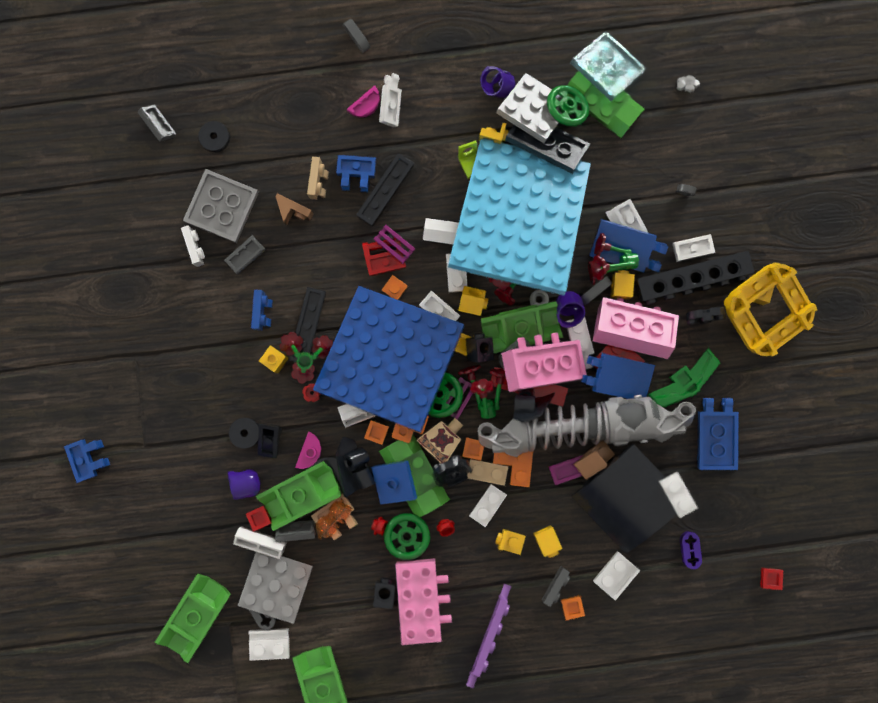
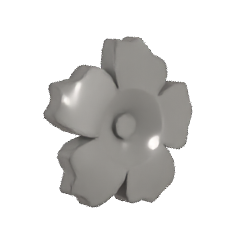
[677,76,700,93]

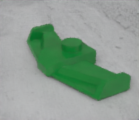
[647,348,720,408]

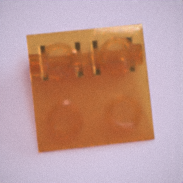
[316,498,352,539]

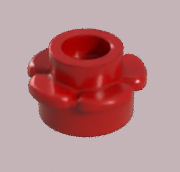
[302,383,321,402]
[371,517,388,536]
[436,519,455,537]

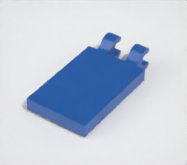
[589,219,668,273]
[581,353,655,399]
[698,398,739,470]

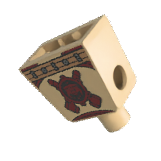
[417,418,463,464]

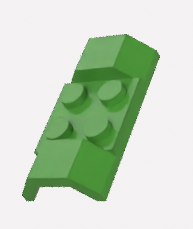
[567,63,645,138]
[481,301,563,353]
[379,434,450,517]
[256,461,341,531]
[155,574,231,663]
[292,646,348,703]

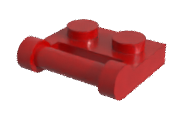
[362,238,406,276]

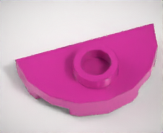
[347,85,380,117]
[295,431,322,469]

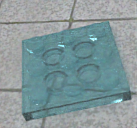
[570,31,646,102]

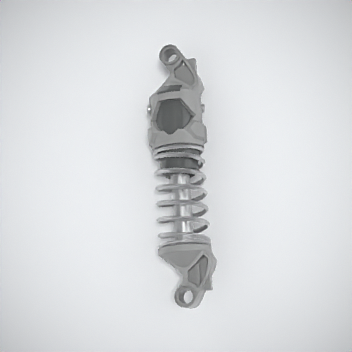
[478,395,696,457]

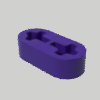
[680,531,702,569]

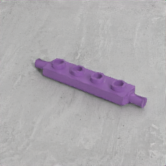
[466,584,511,688]

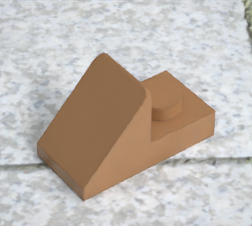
[276,193,314,225]
[573,441,615,479]

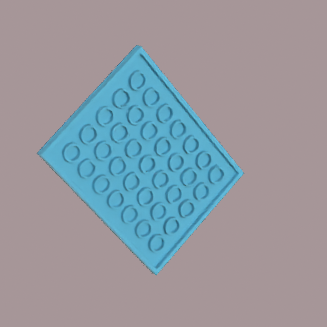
[448,138,591,295]

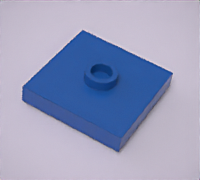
[371,460,417,505]

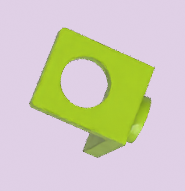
[458,141,477,179]

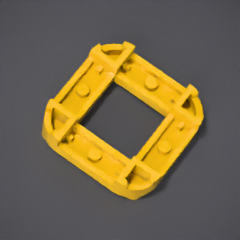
[724,263,817,356]

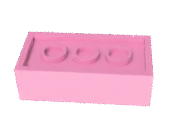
[593,297,679,359]
[501,333,587,392]
[396,558,452,645]

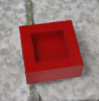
[246,505,271,532]
[760,568,783,590]

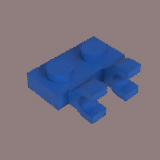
[336,155,376,192]
[251,290,273,331]
[64,439,110,483]

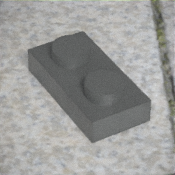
[542,566,570,607]

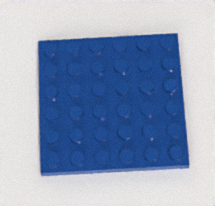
[313,286,465,433]

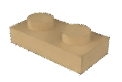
[467,459,508,486]

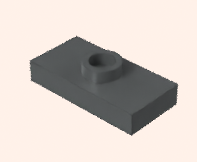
[137,105,176,142]
[224,235,266,275]
[275,520,316,542]

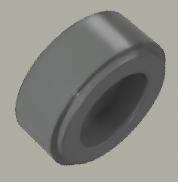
[676,184,697,196]

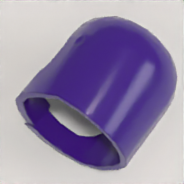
[480,66,515,98]
[556,291,585,328]
[228,469,260,500]

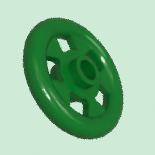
[547,85,589,126]
[429,373,463,418]
[384,513,430,560]

